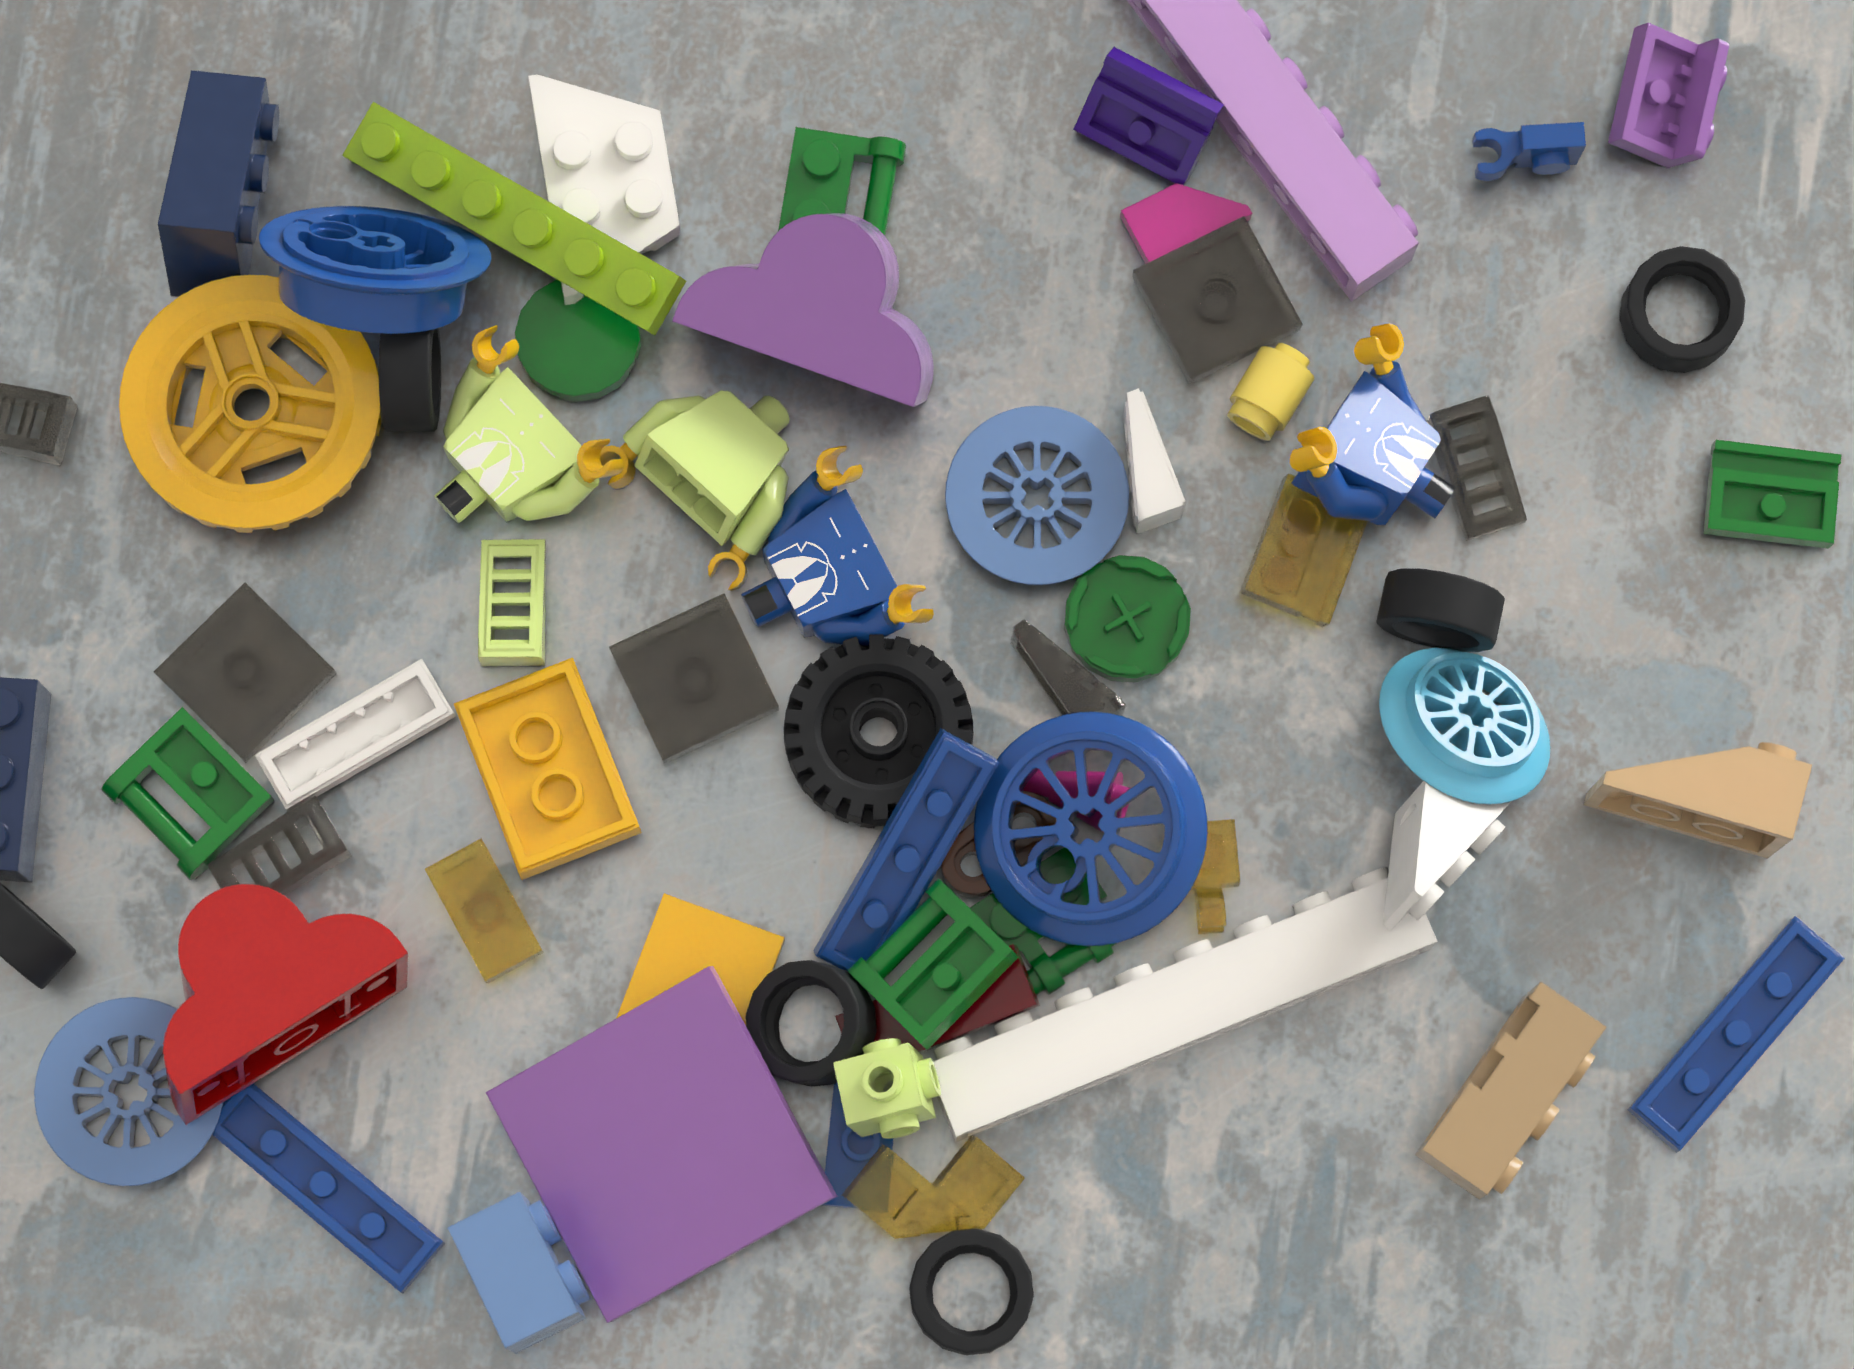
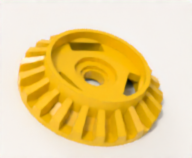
[119,275,382,533]

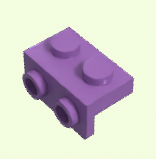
[1608,23,1729,168]

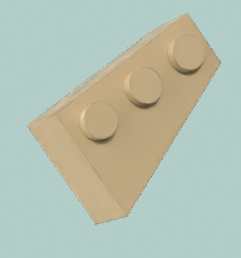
[1415,982,1607,1200]

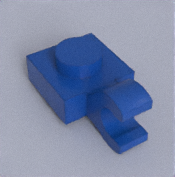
[1472,122,1586,181]

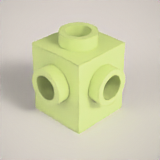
[833,1038,941,1139]

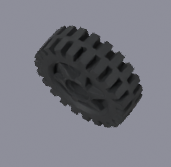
[784,634,974,829]

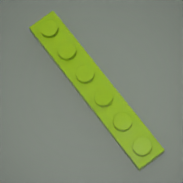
[342,102,687,336]

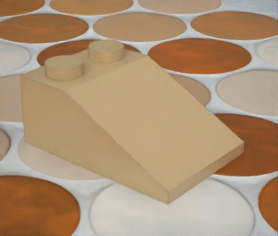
[1583,742,1812,859]

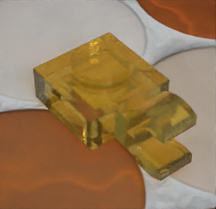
[1191,819,1240,934]

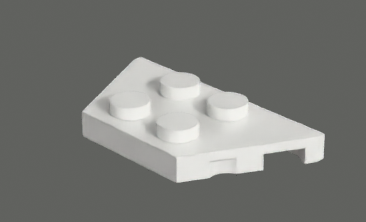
[528,75,680,305]

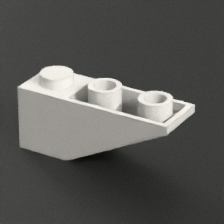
[1383,781,1512,931]

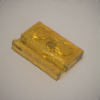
[1240,473,1368,628]

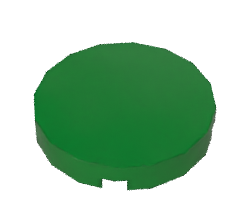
[515,279,642,402]
[1064,555,1191,683]

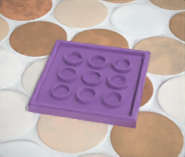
[486,966,837,1323]

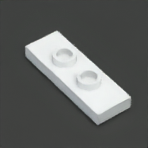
[255,659,456,813]

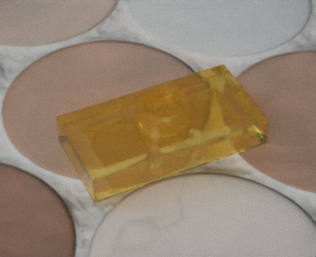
[425,838,543,984]

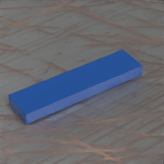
[813,728,999,971]
[1627,916,1845,1153]
[212,1083,445,1294]

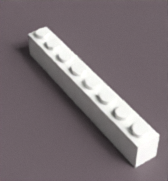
[933,867,1438,1142]

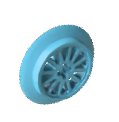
[1379,648,1551,804]

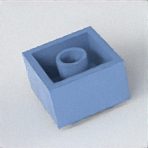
[447,1192,590,1354]

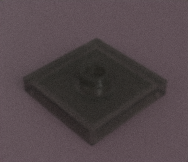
[1132,216,1303,384]
[154,583,337,763]
[609,593,779,764]

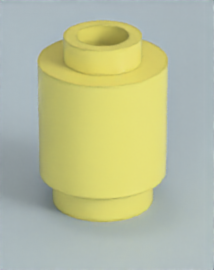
[1227,343,1314,441]

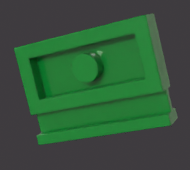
[1703,440,1842,549]

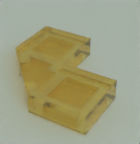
[842,1135,1025,1239]

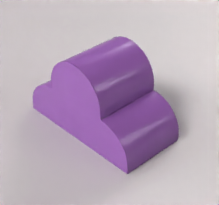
[672,213,934,407]

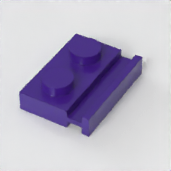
[1073,47,1224,185]

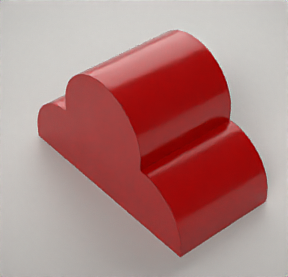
[163,884,408,1125]

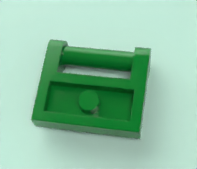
[778,127,906,235]
[101,707,274,880]
[847,878,1019,1050]

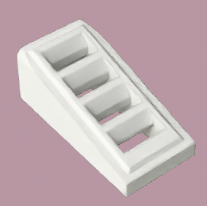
[1123,388,1186,534]

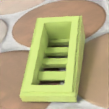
[478,539,546,666]

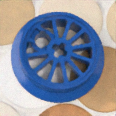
[259,206,492,334]
[974,712,1208,946]

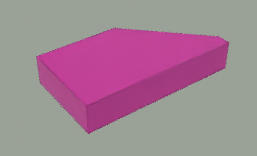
[1120,183,1252,270]

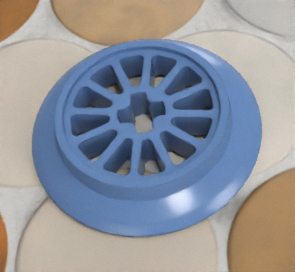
[945,406,1129,585]
[34,997,223,1186]

